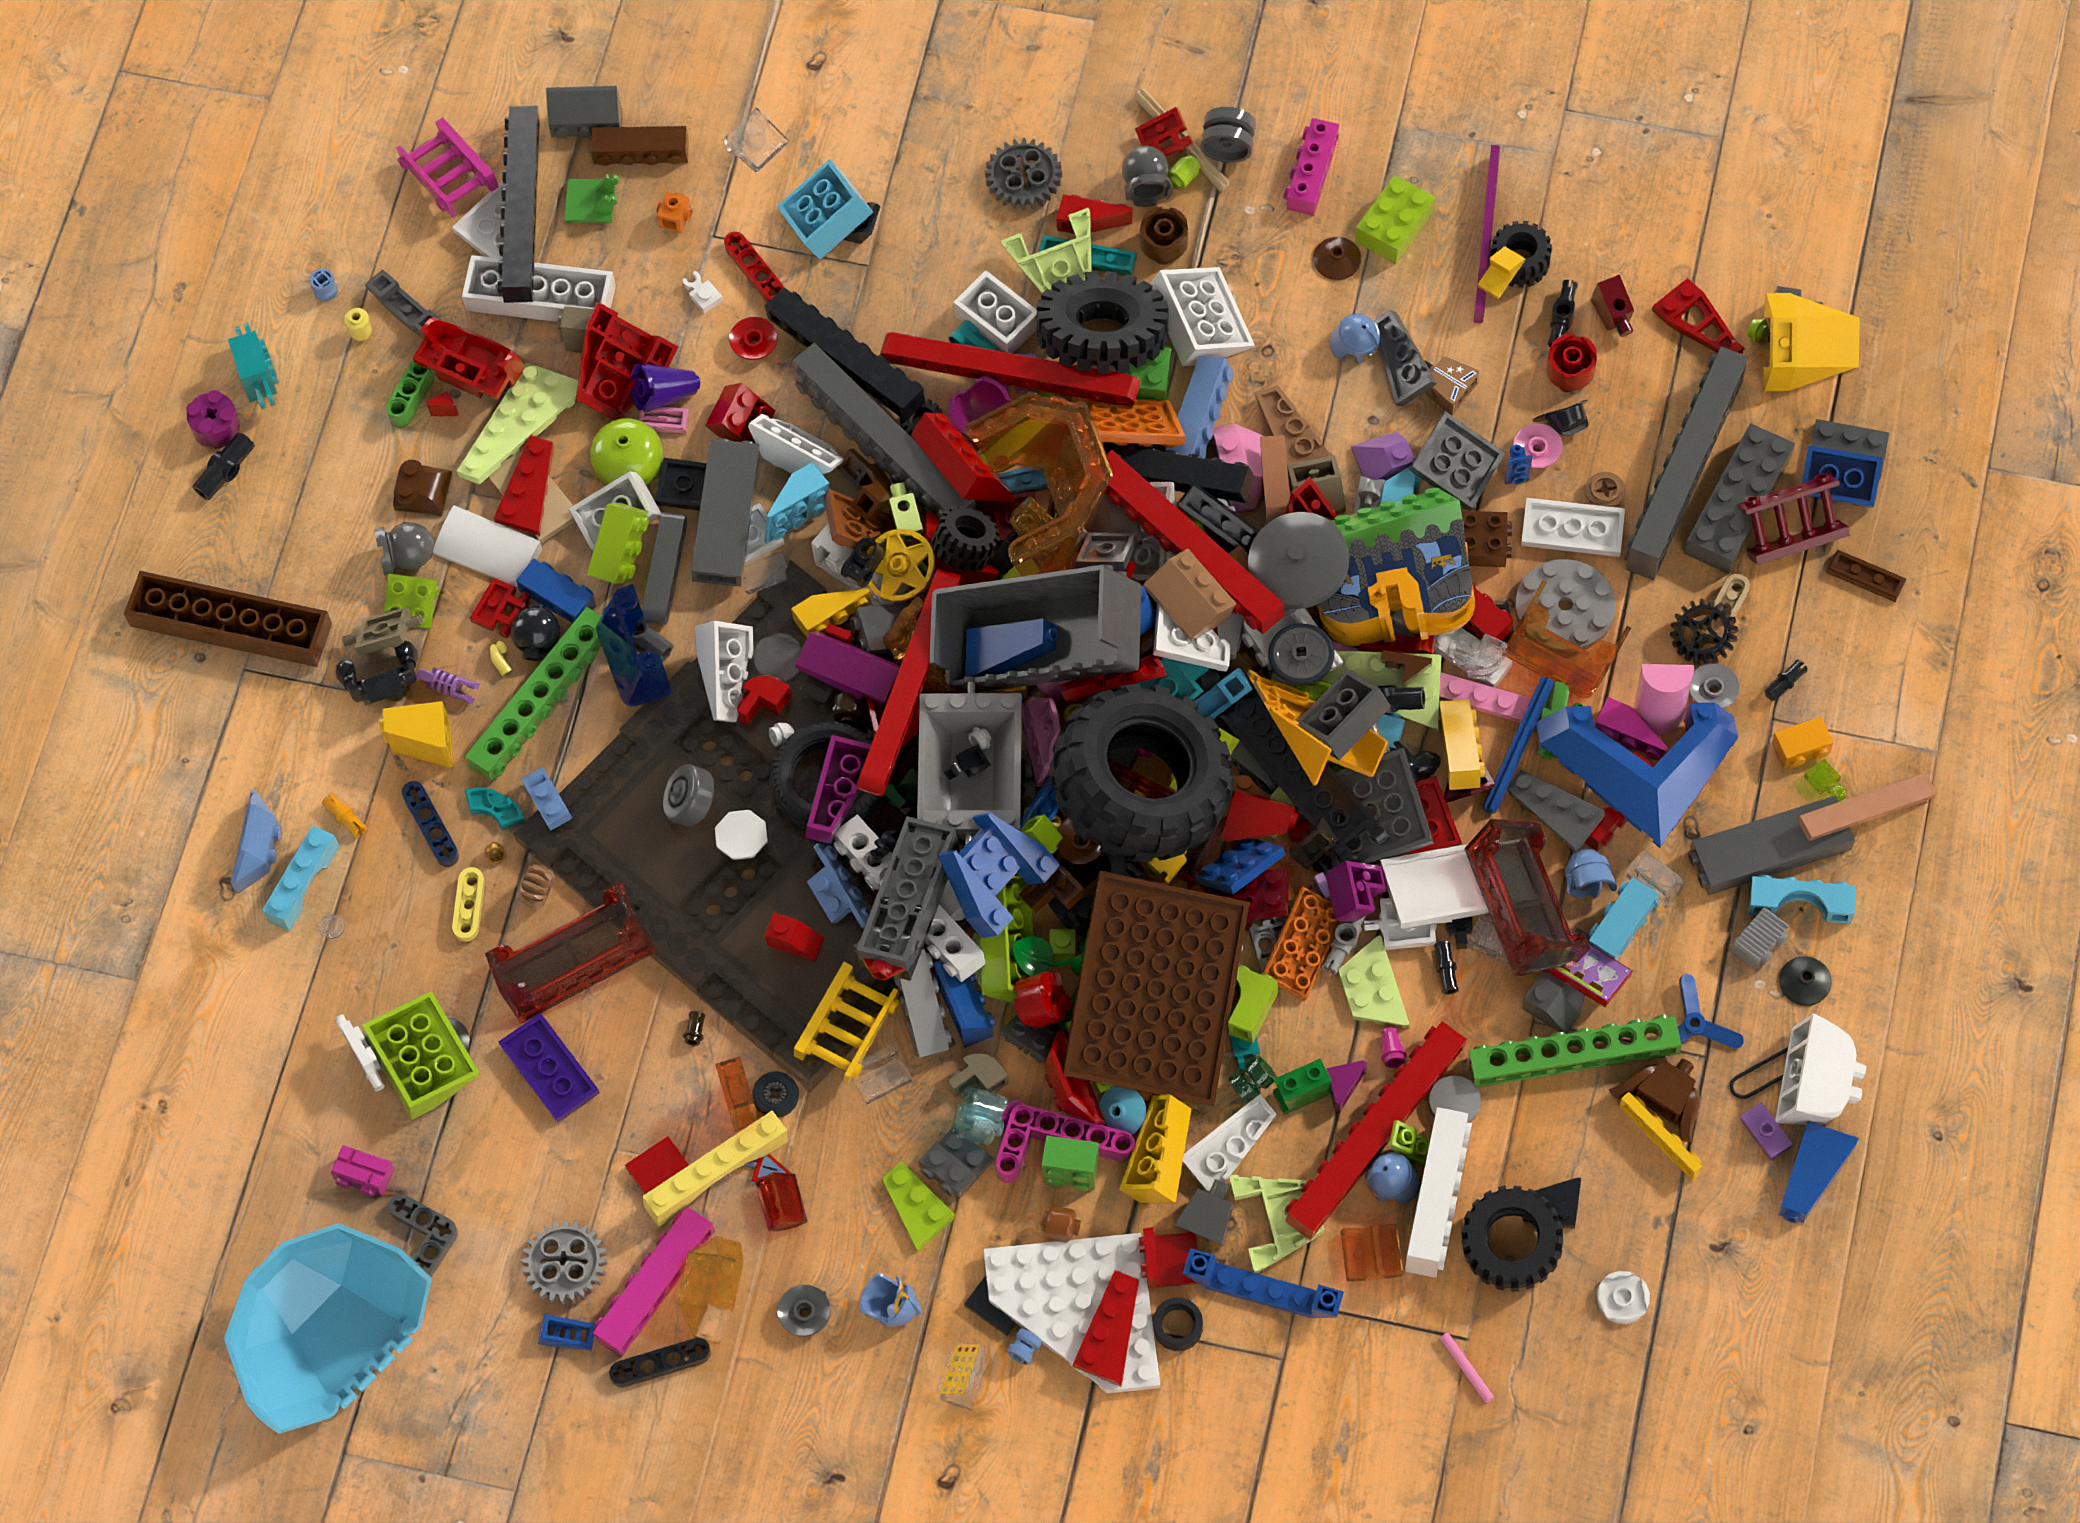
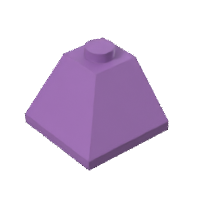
[1351,432,1415,481]

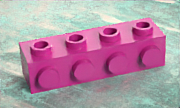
[1283,118,1340,216]

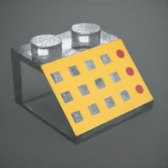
[937,1344,988,1410]

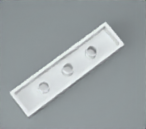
[1392,609,1512,688]

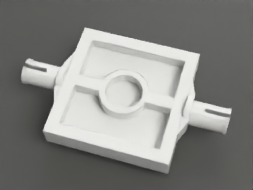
[1364,898,1452,950]
[334,1014,385,1091]

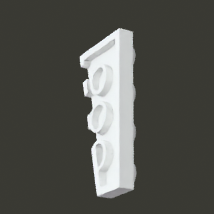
[1182,1094,1276,1193]

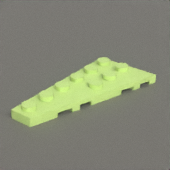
[457,362,578,484]
[1313,651,1441,731]

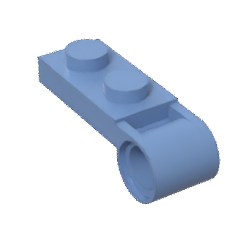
[521,766,572,831]

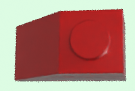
[765,913,824,961]

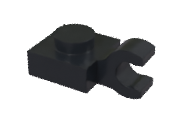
[944,744,991,780]
[870,827,902,860]

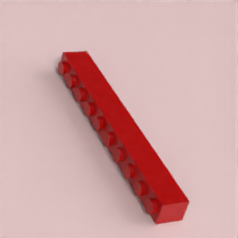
[1090,450,1285,635]
[1285,1021,1467,1241]

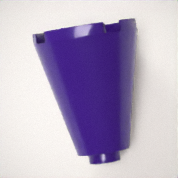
[630,363,701,412]

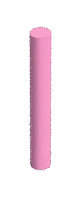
[1440,1332,1495,1404]

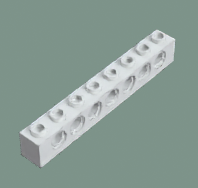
[834,815,986,982]

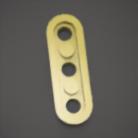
[452,867,485,942]

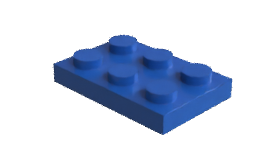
[1195,838,1285,894]

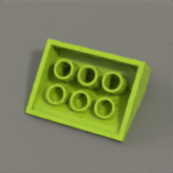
[362,991,480,1120]

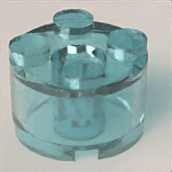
[954,1087,1007,1145]

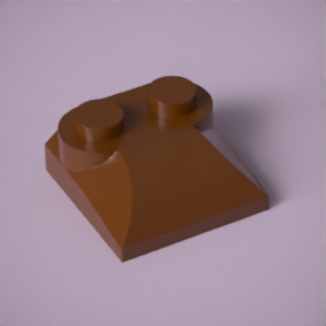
[393,459,452,516]

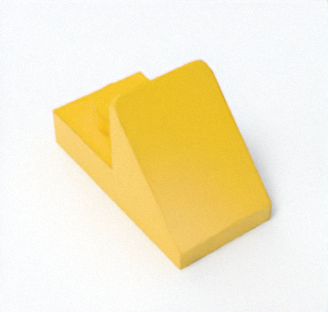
[1477,247,1525,300]

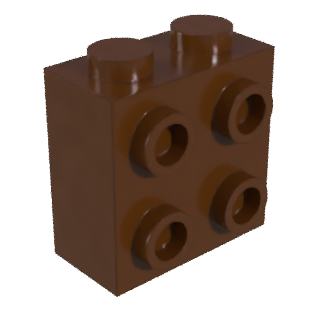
[1461,510,1512,567]

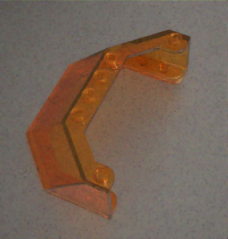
[964,392,1113,577]

